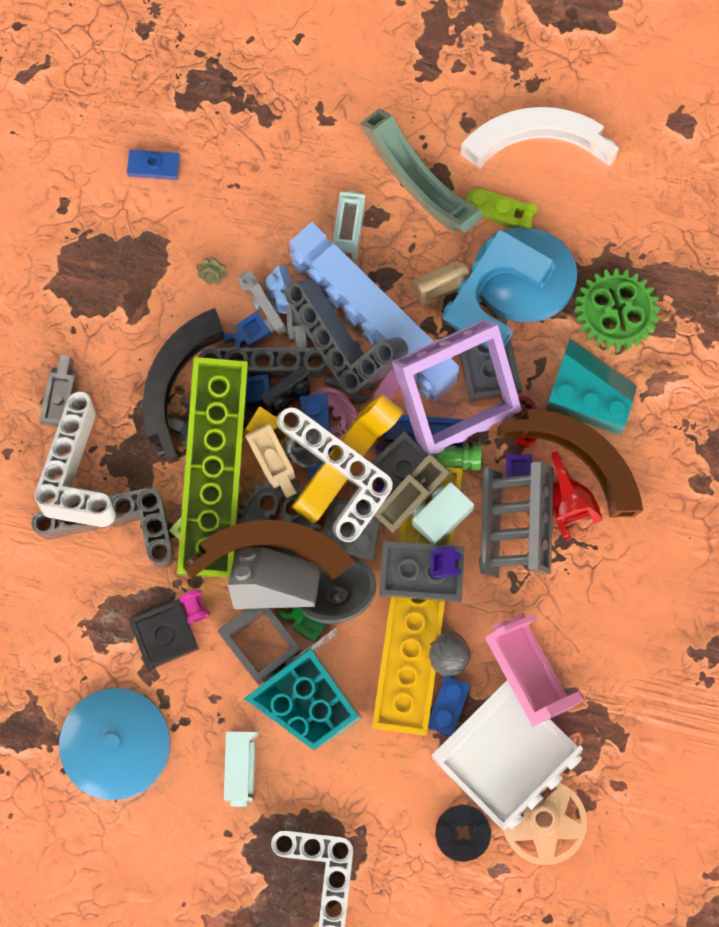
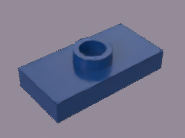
[127,150,180,180]

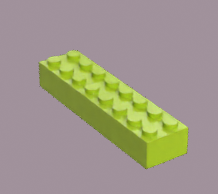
[177,357,248,578]

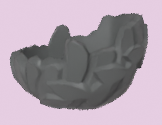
[284,429,321,467]
[429,631,470,676]

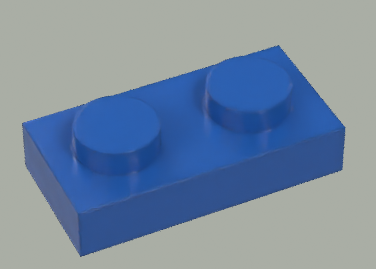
[428,676,471,737]

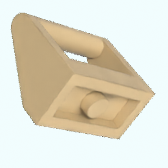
[410,261,469,307]

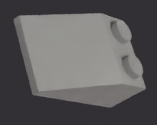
[228,547,321,609]

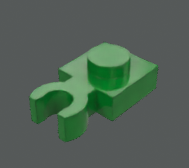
[279,607,327,643]

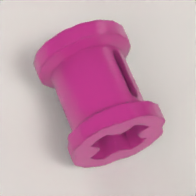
[179,589,211,624]

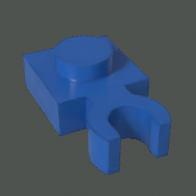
[223,311,272,348]
[245,374,272,406]

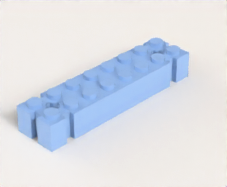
[289,222,459,403]

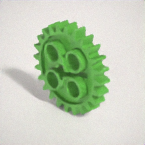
[574,268,660,352]

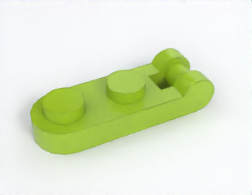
[466,188,538,229]

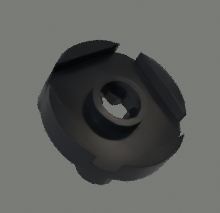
[435,804,492,862]

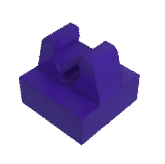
[430,546,462,579]

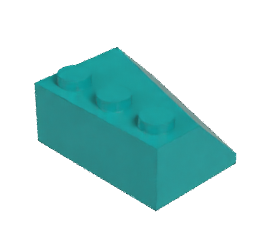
[546,338,637,435]
[243,649,362,750]

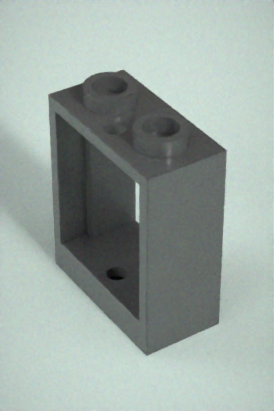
[218,608,302,686]

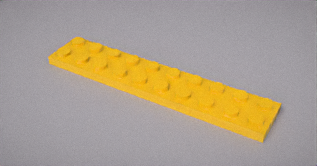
[372,467,463,736]

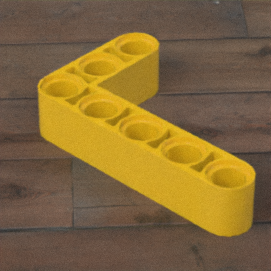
[292,393,404,524]

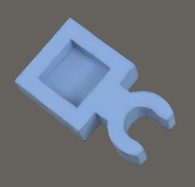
[265,265,291,314]

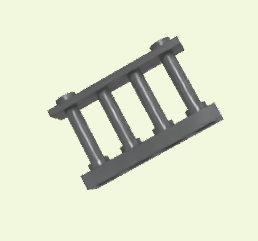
[479,462,554,578]

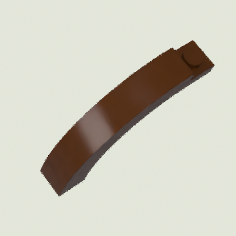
[497,409,643,518]
[184,520,355,581]

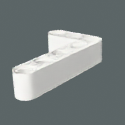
[34,392,116,527]
[277,408,392,542]
[271,831,353,927]

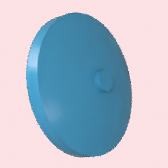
[475,227,577,322]
[59,688,171,800]

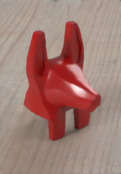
[527,451,603,541]

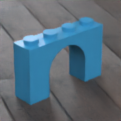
[443,230,556,349]

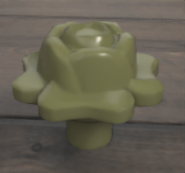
[196,258,227,284]

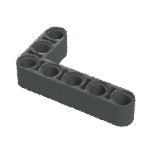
[285,279,408,394]
[199,348,328,378]
[31,488,174,568]

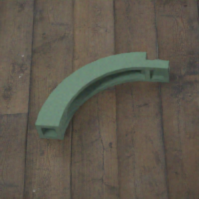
[360,108,483,233]

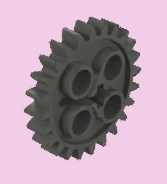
[236,478,323,557]

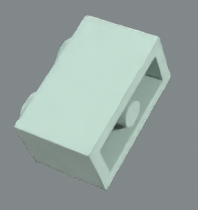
[412,482,474,545]

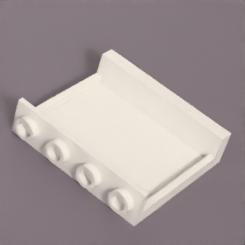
[432,680,583,831]

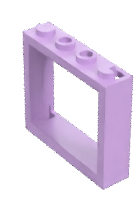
[392,319,522,454]

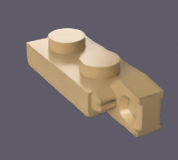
[245,423,296,498]

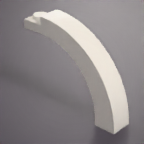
[460,107,619,169]

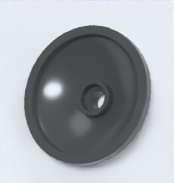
[299,557,377,624]

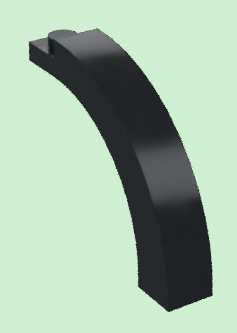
[143,308,225,464]

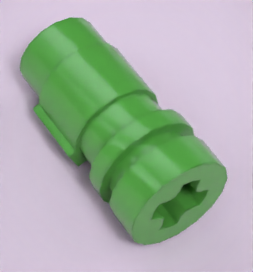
[428,444,482,471]

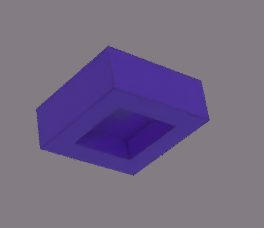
[505,454,533,477]

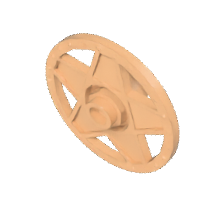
[504,783,587,865]

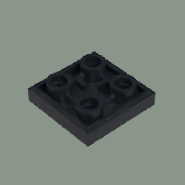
[261,365,311,417]

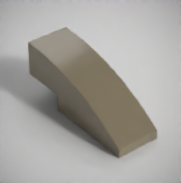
[374,454,452,533]

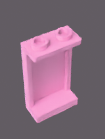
[485,613,584,727]

